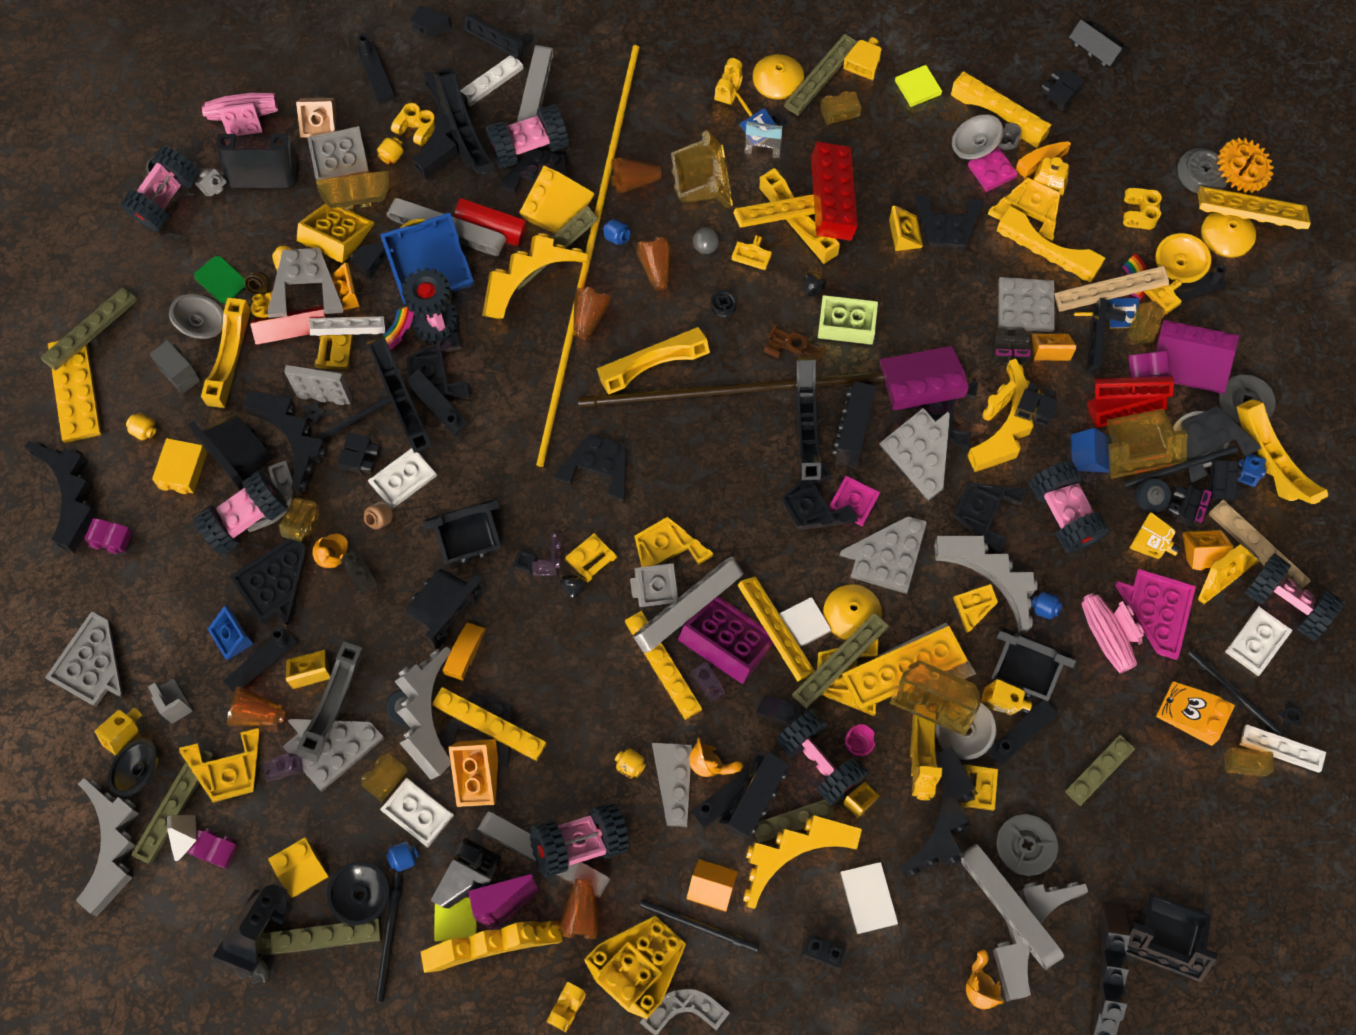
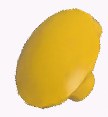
[251,291,273,318]

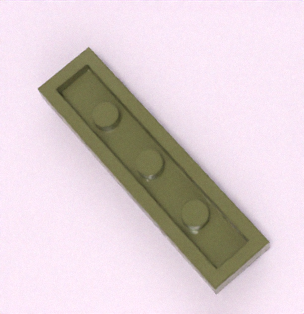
[1065,735,1135,806]
[754,799,836,844]

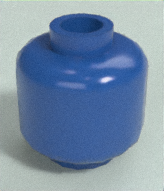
[603,219,631,245]
[1031,591,1062,620]
[386,841,419,872]

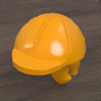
[312,533,348,568]
[689,737,744,777]
[966,949,1004,1009]

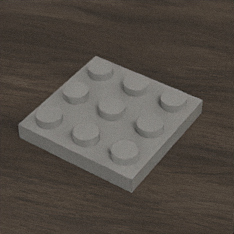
[307,126,370,185]
[998,277,1054,332]
[284,365,352,405]

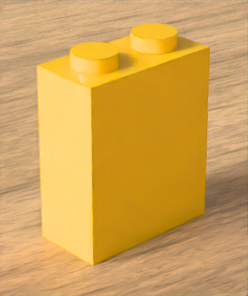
[152,438,207,494]

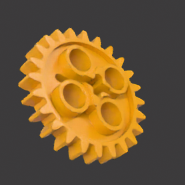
[1217,138,1274,193]

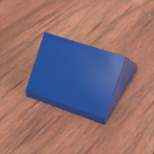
[1071,428,1110,473]
[208,605,253,660]

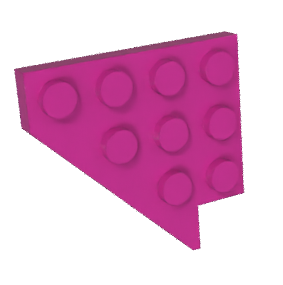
[1115,569,1196,660]

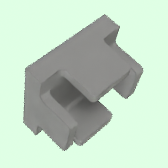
[630,563,678,607]

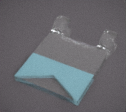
[745,121,782,158]

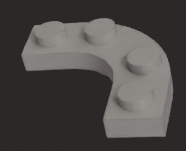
[247,460,294,532]
[640,989,730,1035]

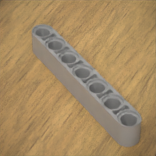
[517,45,554,122]
[387,198,506,256]
[633,556,744,653]
[477,811,610,898]
[961,843,1064,970]

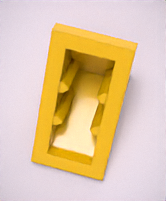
[843,782,880,818]

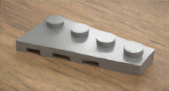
[652,743,692,827]

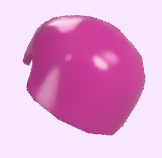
[845,724,876,757]

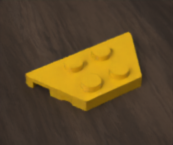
[1198,544,1259,604]

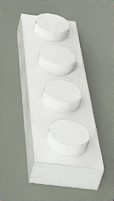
[460,55,524,106]
[309,316,385,336]
[1239,724,1326,773]

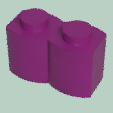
[1129,351,1170,377]
[84,518,133,554]
[187,828,238,870]

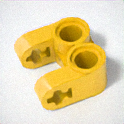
[714,58,743,105]
[391,103,436,146]
[1123,188,1162,230]
[546,982,586,1033]

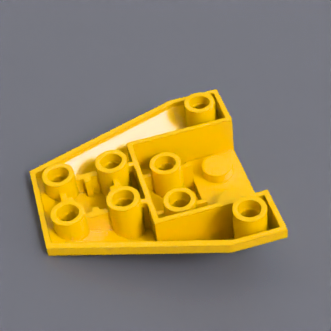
[584,916,686,1019]

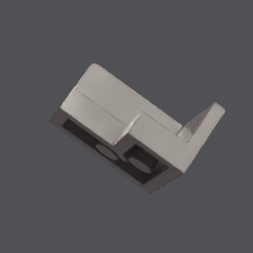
[148,679,193,724]

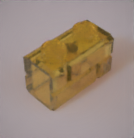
[820,91,861,125]
[1127,301,1165,344]
[279,497,319,542]
[1225,748,1274,777]
[360,753,408,803]

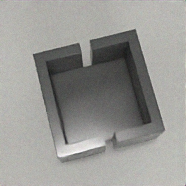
[150,340,200,395]

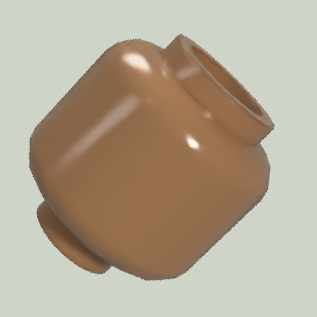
[364,502,393,529]

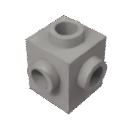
[194,168,226,196]

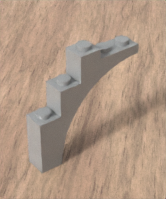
[935,536,1037,634]
[394,646,451,779]
[76,778,139,917]
[993,882,1088,1001]

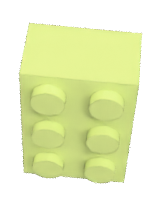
[818,295,878,344]

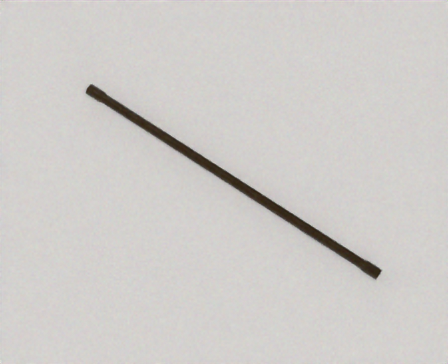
[578,372,885,408]

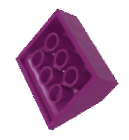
[1156,320,1239,394]
[879,346,969,411]
[678,596,774,684]
[468,874,540,930]

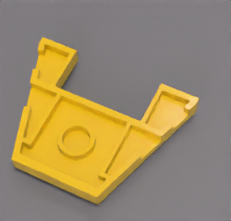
[988,178,1060,243]
[634,517,713,567]
[817,639,878,716]
[179,728,259,802]

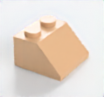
[296,98,337,138]

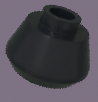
[802,273,826,297]
[560,575,586,597]

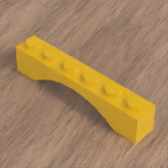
[951,71,1051,149]
[759,168,840,264]
[997,206,1105,283]
[201,298,251,408]
[597,327,710,395]

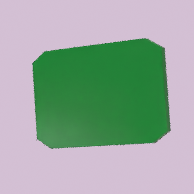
[194,256,246,304]

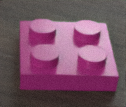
[968,147,1017,192]
[829,476,880,527]

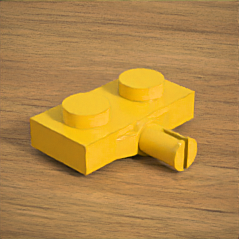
[732,235,772,271]
[1144,279,1181,315]

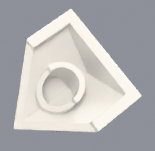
[167,815,197,861]

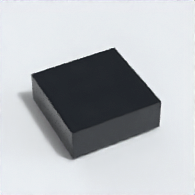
[512,549,538,575]

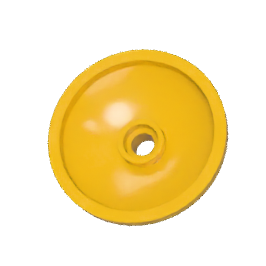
[753,54,804,99]
[1201,212,1256,258]
[1155,233,1211,283]
[823,584,882,640]

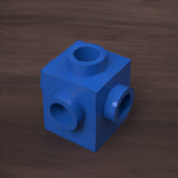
[1238,454,1267,487]

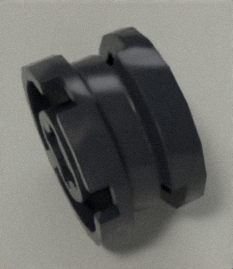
[711,290,736,318]

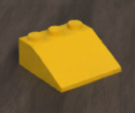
[520,166,594,234]
[297,201,374,263]

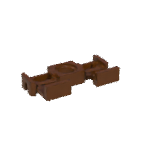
[764,324,826,366]

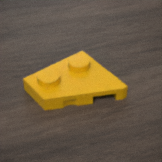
[953,584,998,633]

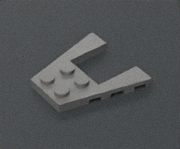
[268,248,343,318]

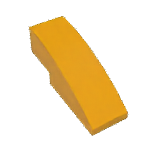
[1016,141,1071,179]
[443,622,486,681]

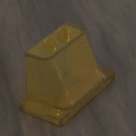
[671,130,733,209]
[1107,409,1187,479]

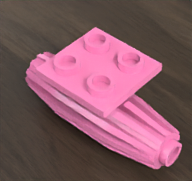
[202,92,278,136]
[1082,593,1144,673]

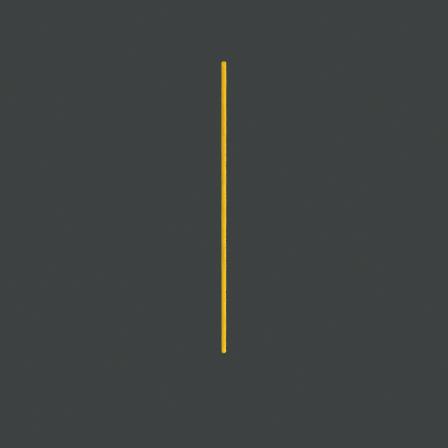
[536,45,639,467]

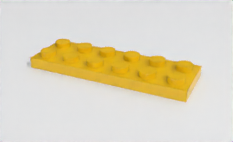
[1198,186,1311,229]
[48,341,102,443]
[842,626,968,711]

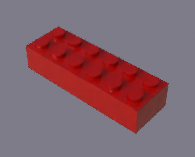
[811,142,858,241]

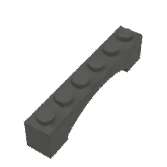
[297,641,363,763]

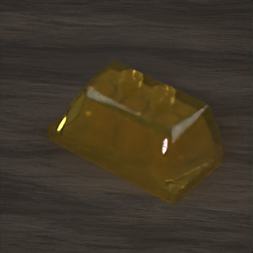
[315,171,389,210]
[890,661,980,736]

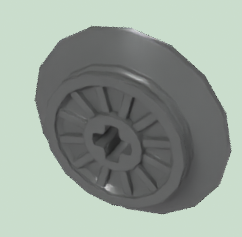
[1177,148,1227,194]
[1219,374,1275,424]
[996,814,1059,876]

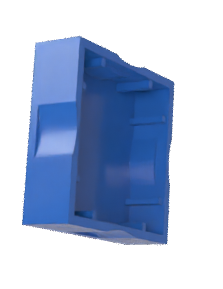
[380,213,474,307]

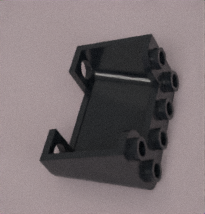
[216,134,298,188]

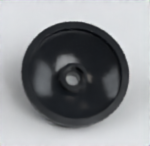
[108,738,159,796]
[327,861,390,925]

